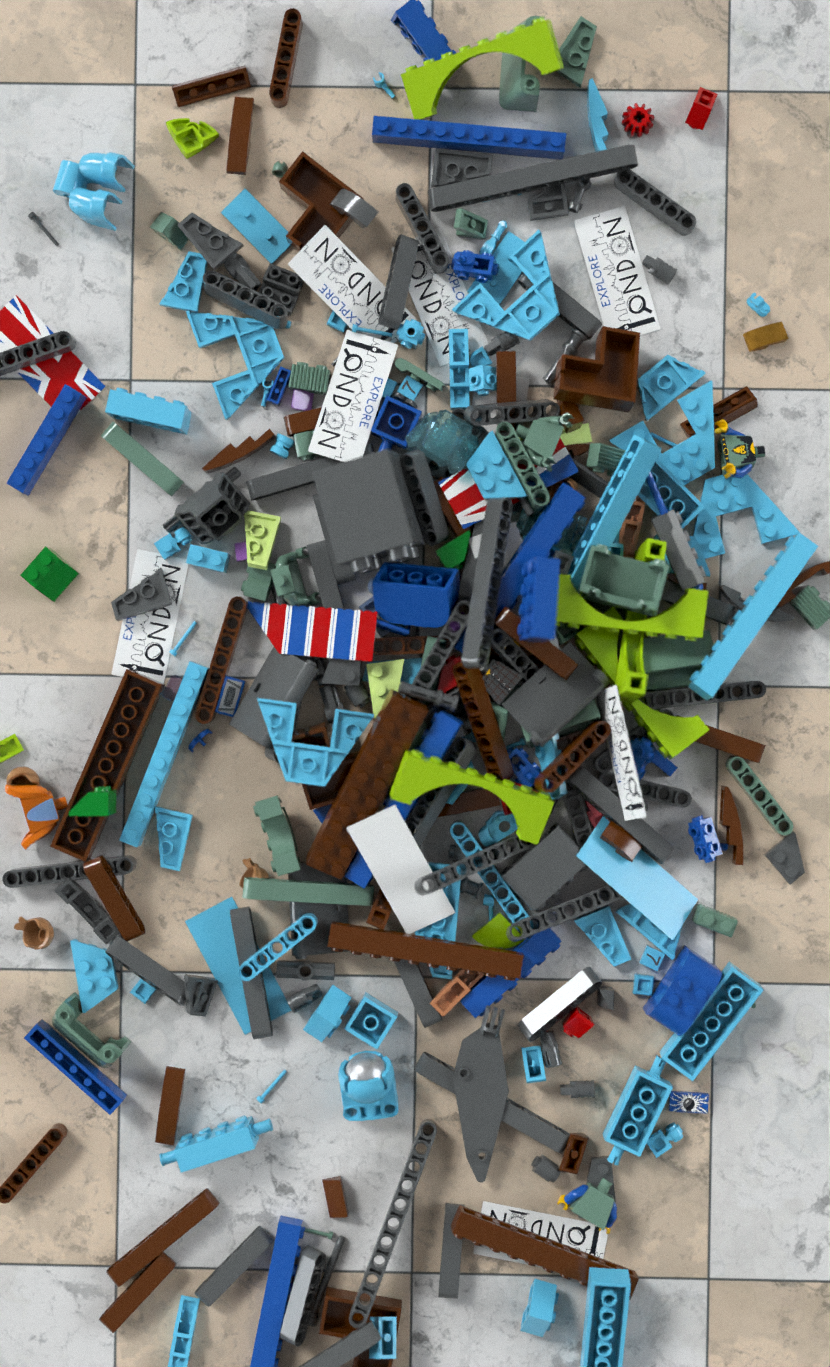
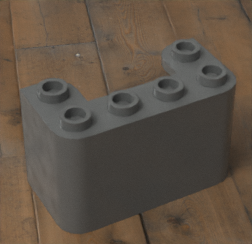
[500,822,588,911]

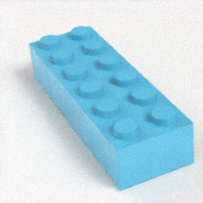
[660,961,764,1081]
[580,1267,631,1367]

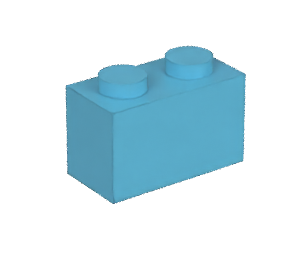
[186,544,231,573]
[369,1317,396,1359]

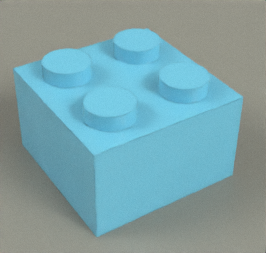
[344,992,398,1049]

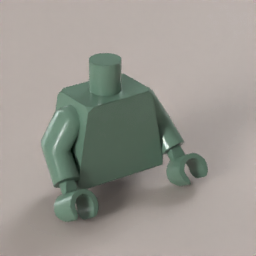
[516,413,574,472]
[271,547,322,606]

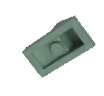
[454,208,488,239]

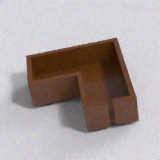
[279,151,364,251]
[553,326,640,413]
[291,722,359,810]
[319,1287,402,1367]

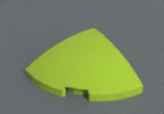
[166,118,219,159]
[471,912,525,949]

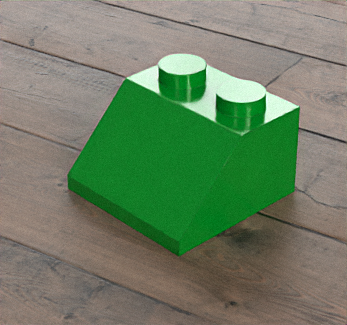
[435,530,471,570]
[20,546,79,602]
[69,786,116,816]

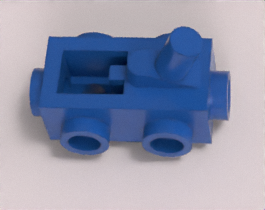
[451,250,499,283]
[630,737,656,780]
[507,747,541,789]
[688,815,728,863]

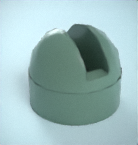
[272,161,288,178]

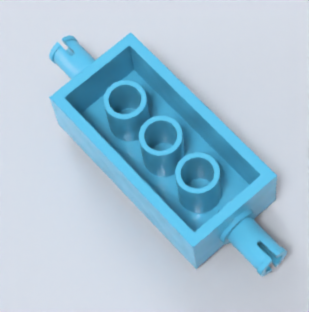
[603,1055,673,1166]
[159,1115,273,1173]

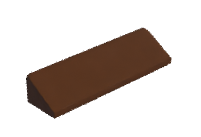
[172,65,251,107]
[680,386,758,438]

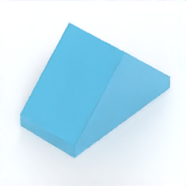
[521,1045,546,1083]

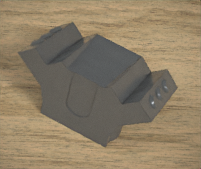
[174,472,250,545]

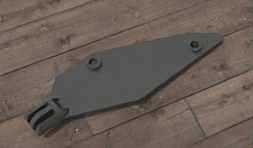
[453,1005,509,1183]

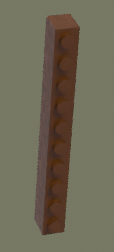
[328,921,524,981]
[451,1205,639,1300]

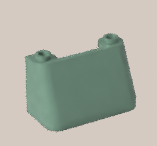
[499,16,545,112]
[579,544,669,617]
[52,992,131,1068]

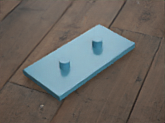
[221,188,291,264]
[467,231,524,305]

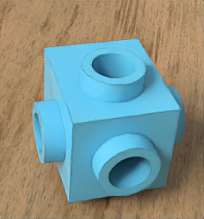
[396,319,426,349]
[469,365,497,396]

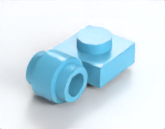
[154,527,192,560]
[647,1122,683,1158]

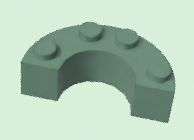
[253,795,301,876]

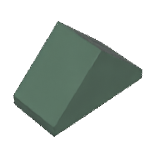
[150,212,189,250]
[555,622,584,645]

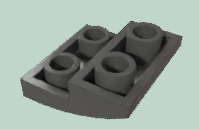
[259,263,305,316]

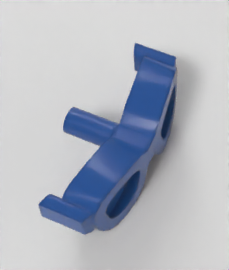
[188,728,213,753]

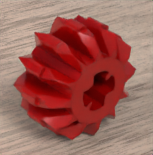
[621,102,655,138]

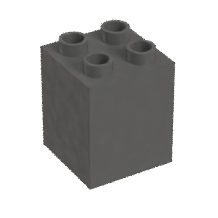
[312,449,427,574]

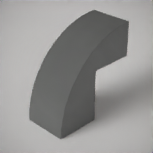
[330,189,378,228]

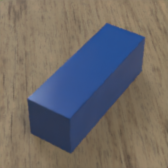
[267,367,291,406]
[652,749,678,777]

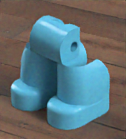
[53,152,135,231]

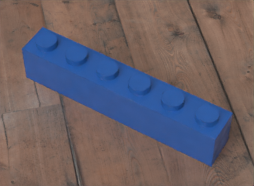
[6,384,87,496]
[460,928,562,1018]
[24,1019,127,1115]

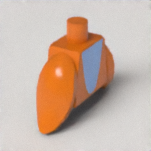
[5,784,68,850]

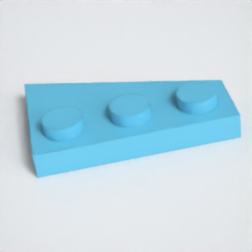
[534,733,567,800]
[155,806,193,871]
[574,905,632,967]

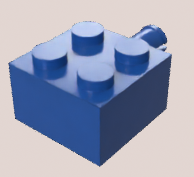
[371,396,422,451]

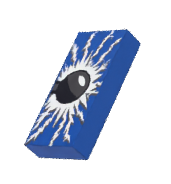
[668,1091,709,1114]

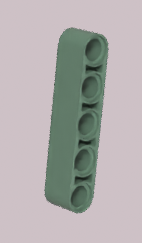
[101,422,184,496]
[495,422,550,512]
[726,756,794,836]

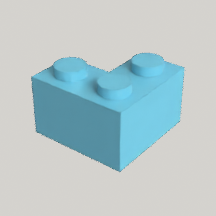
[303,985,352,1042]
[520,1279,559,1337]

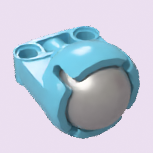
[338,1051,399,1121]

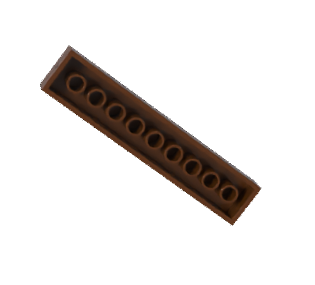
[50,669,166,862]
[306,689,428,880]

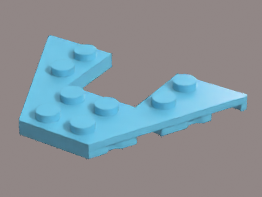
[452,229,560,341]
[186,311,284,420]
[609,380,715,485]
[693,474,799,559]
[257,698,374,787]

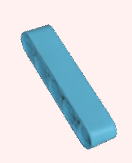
[238,913,318,981]

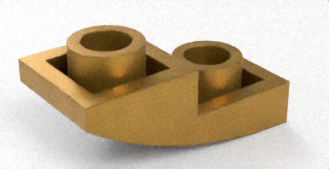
[743,321,789,352]

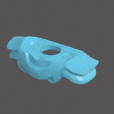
[478,810,518,847]

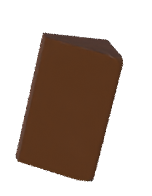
[559,1133,589,1175]
[322,1176,349,1218]

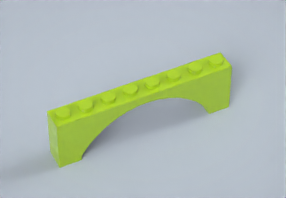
[401,17,564,120]
[615,538,667,703]
[556,574,708,641]
[574,607,709,760]
[390,750,555,845]

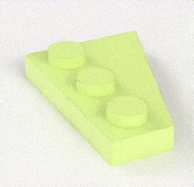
[244,511,281,570]
[366,659,404,721]

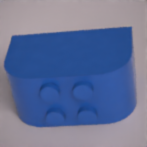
[372,562,460,628]
[642,945,722,1036]

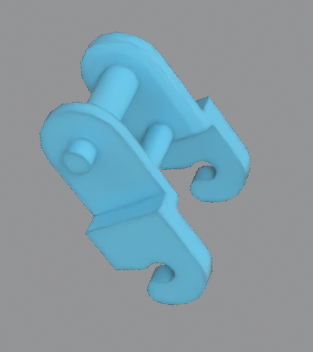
[747,293,770,317]

